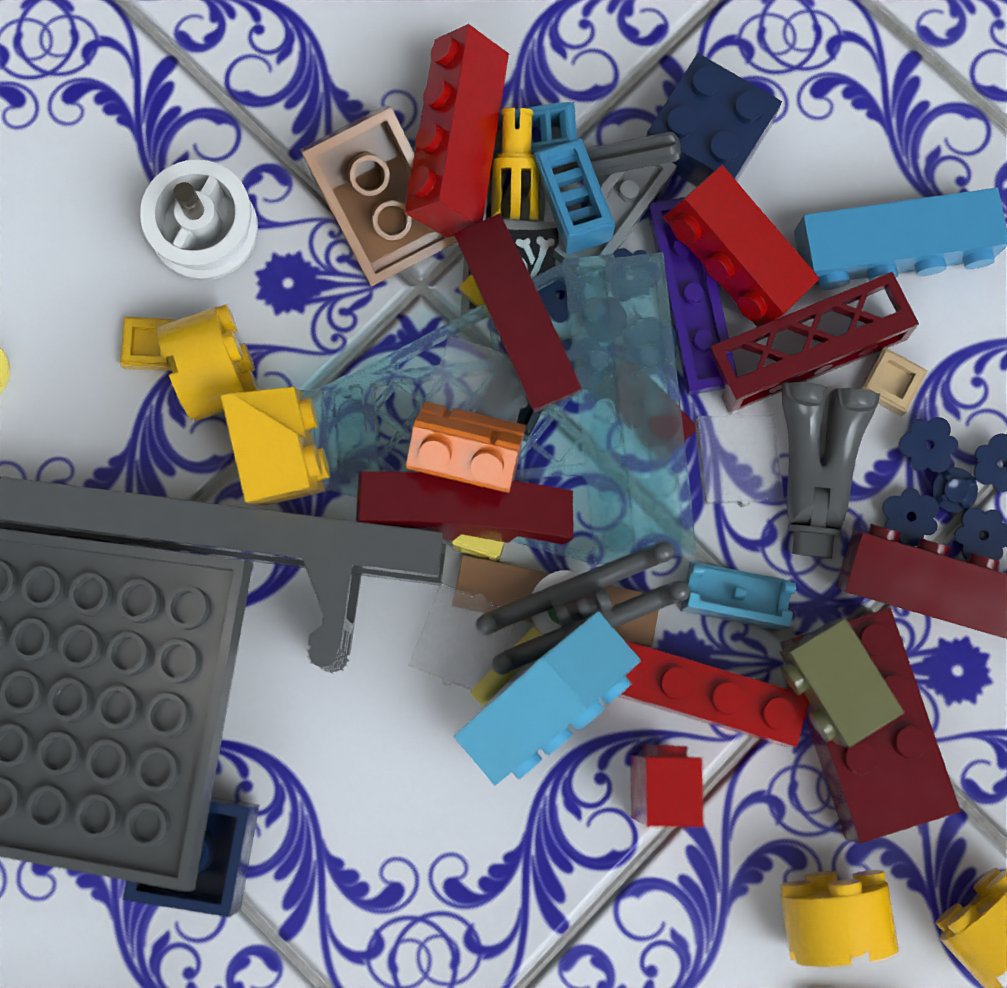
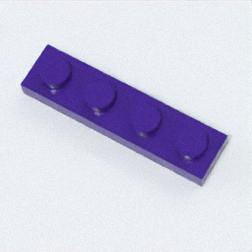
[648,197,738,395]

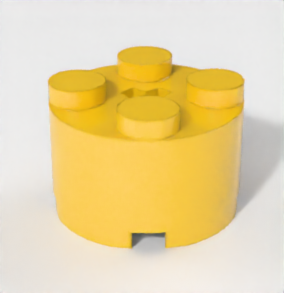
[157,304,259,421]
[936,868,1007,988]
[780,870,899,967]

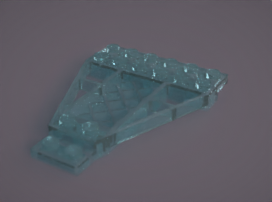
[301,252,697,565]

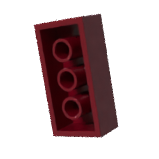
[780,608,961,844]

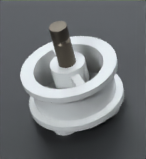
[140,160,258,280]

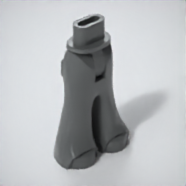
[782,382,880,559]

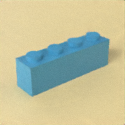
[794,187,1007,290]

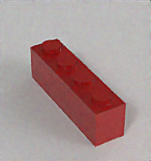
[404,24,509,238]
[618,640,809,747]

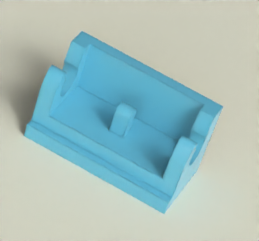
[681,561,796,631]

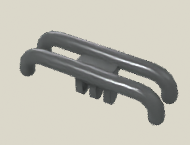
[476,541,690,675]

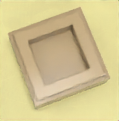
[860,347,928,416]

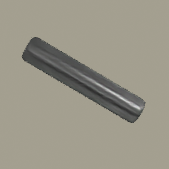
[552,131,681,177]

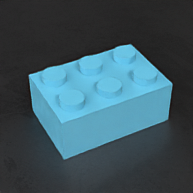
[453,611,641,786]

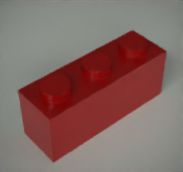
[663,165,820,327]
[630,745,704,827]

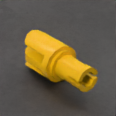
[491,108,540,220]

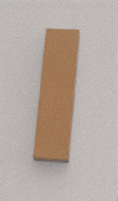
[452,555,659,647]

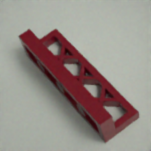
[709,272,919,414]

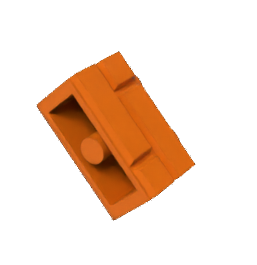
[406,401,526,493]

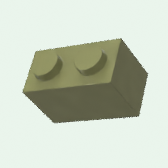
[779,618,904,747]

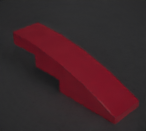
[454,213,582,413]
[356,471,573,545]

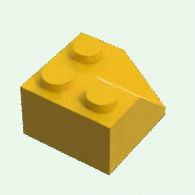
[221,387,330,506]

